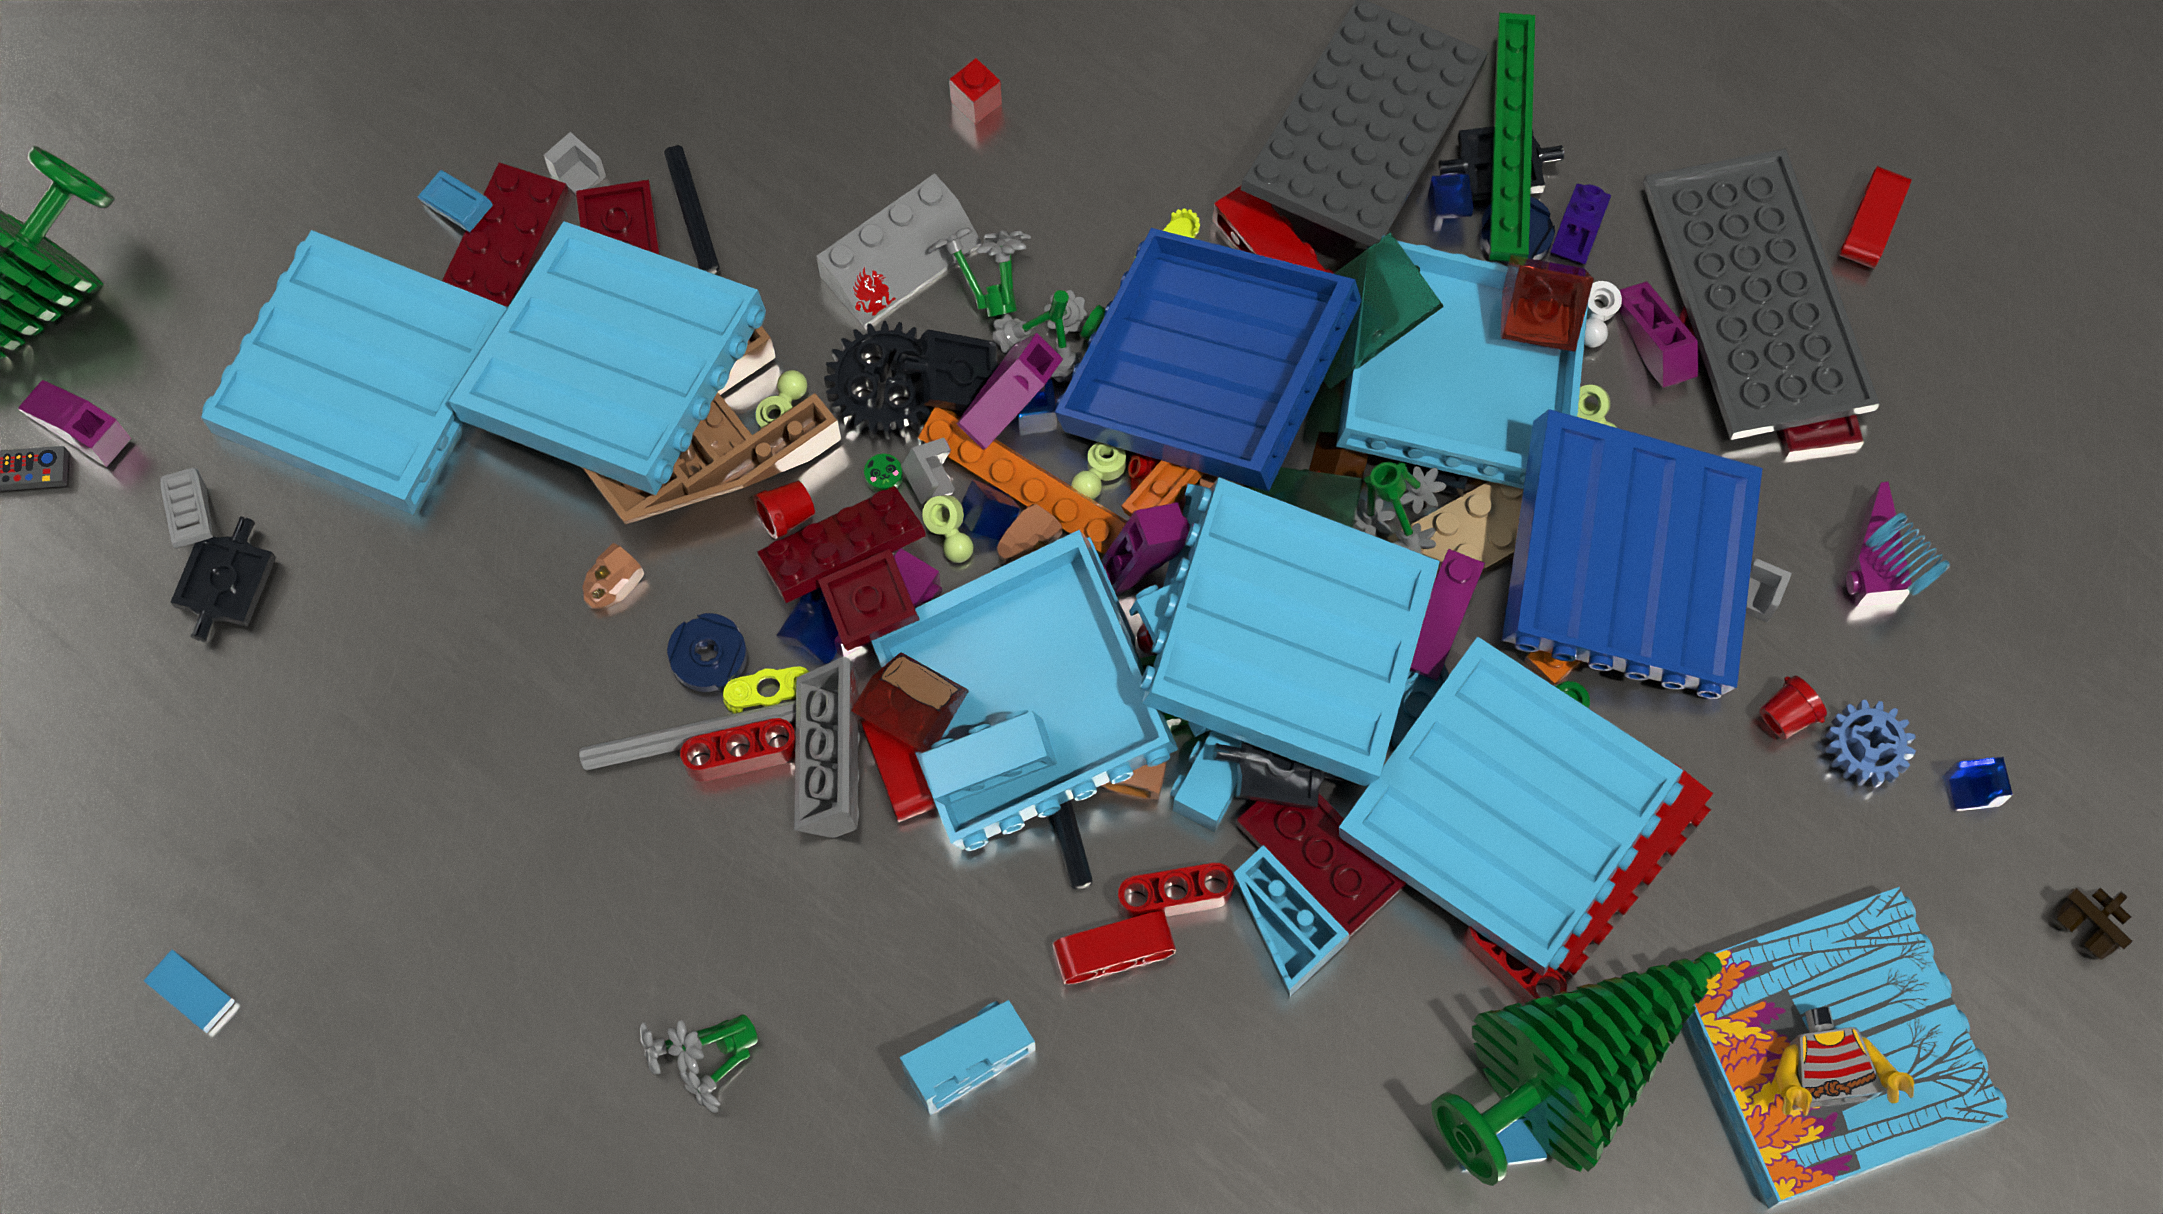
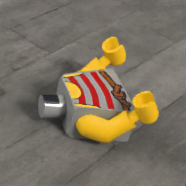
[1775,1007,1914,1116]

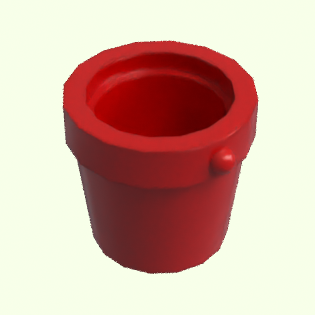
[753,480,815,540]
[1759,675,1827,740]

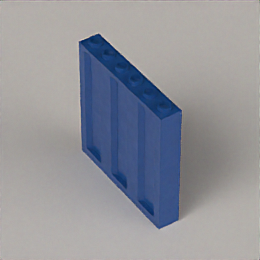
[1055,228,1362,492]
[1502,409,1763,699]

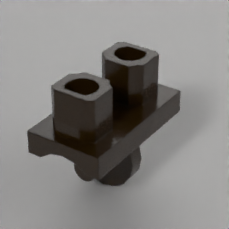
[2054,887,2133,960]

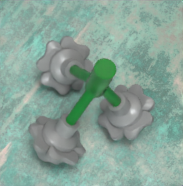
[993,290,1089,382]

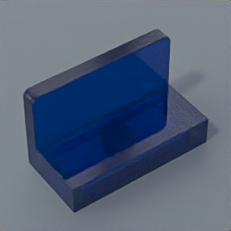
[776,587,839,664]

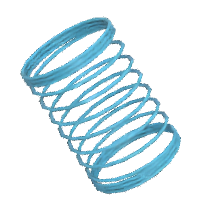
[1866,512,1950,596]

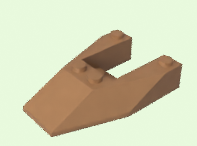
[582,326,841,525]

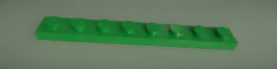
[1489,12,1536,263]

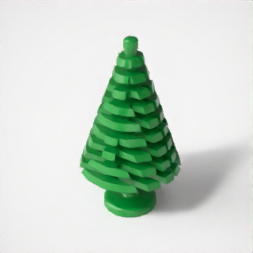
[0,146,115,360]
[1431,952,1722,1186]

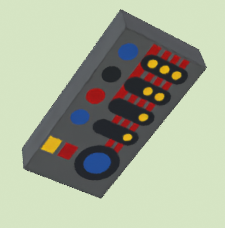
[0,446,69,491]

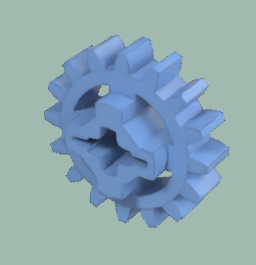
[1825,700,1916,787]

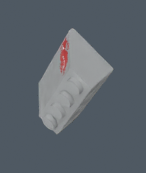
[816,173,982,328]
[794,657,860,838]

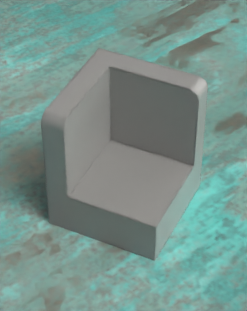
[543,132,606,196]
[901,438,955,505]
[1746,559,1792,623]

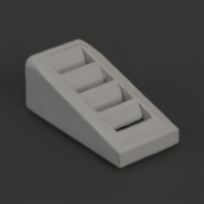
[160,467,213,549]

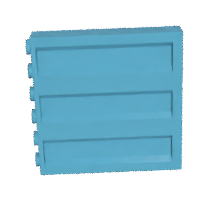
[448,221,766,495]
[201,230,508,515]
[1140,477,1440,787]
[1339,636,1684,976]

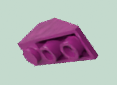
[956,333,1063,450]
[18,380,131,467]

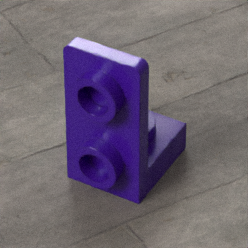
[1551,184,1611,264]

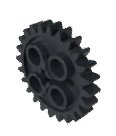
[824,321,934,439]

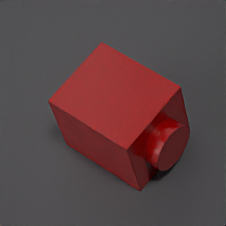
[949,58,1002,125]

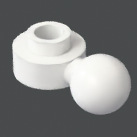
[1584,281,1622,348]

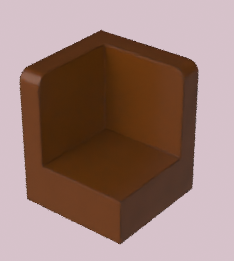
[1308,431,1369,489]

